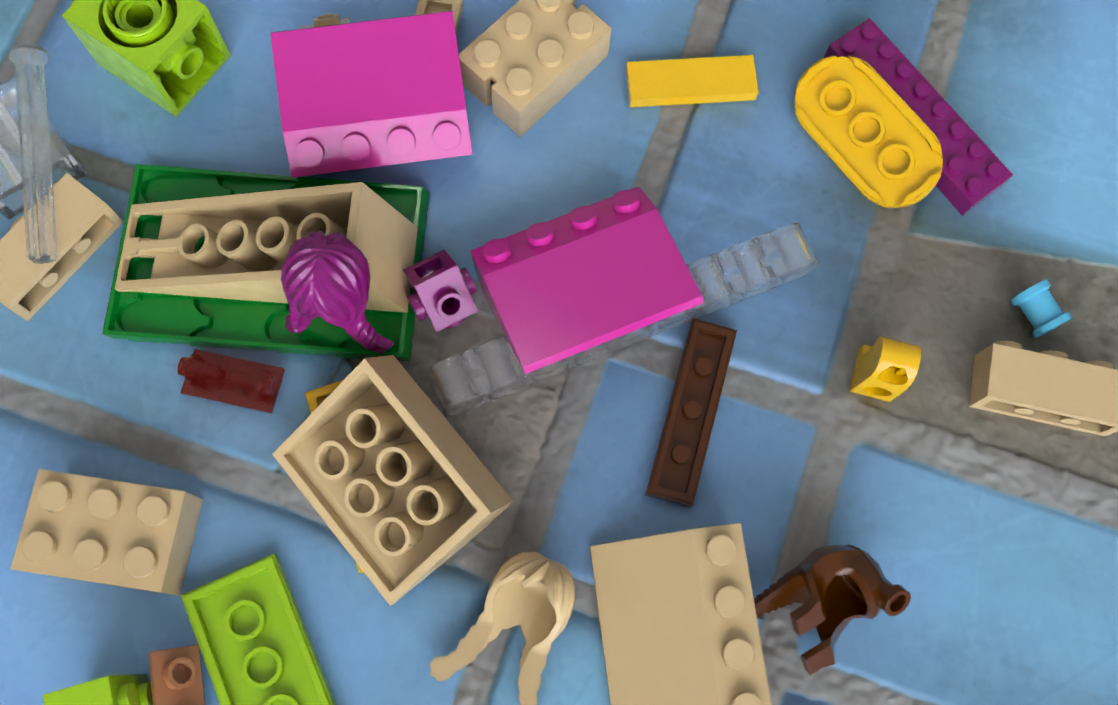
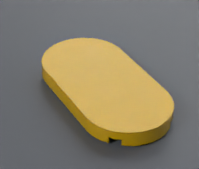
[795,56,943,208]

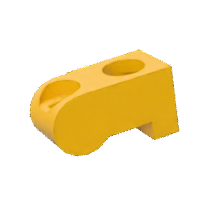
[850,336,921,402]

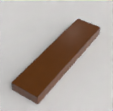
[645,318,737,508]

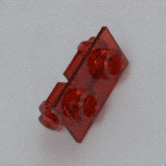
[177,349,285,414]

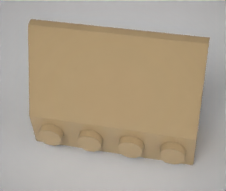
[272,355,514,606]
[590,523,772,705]

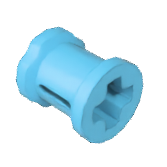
[1010,279,1073,339]

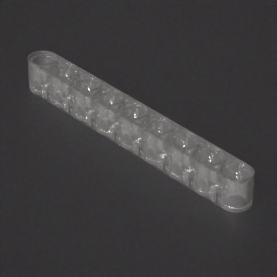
[427,223,819,416]

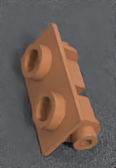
[148,645,205,705]

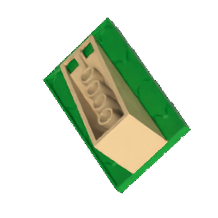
[102,164,430,361]

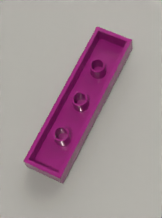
[823,18,1013,216]

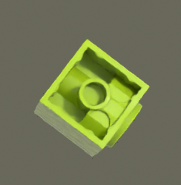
[62,0,231,117]

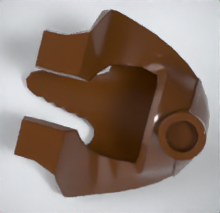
[754,544,911,675]

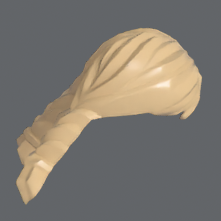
[430,552,576,705]

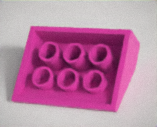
[270,11,473,178]
[470,187,703,374]

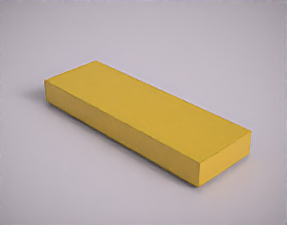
[626,55,759,107]

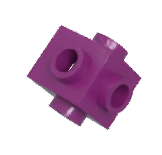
[403,250,478,332]

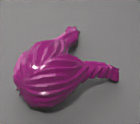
[281,230,395,355]

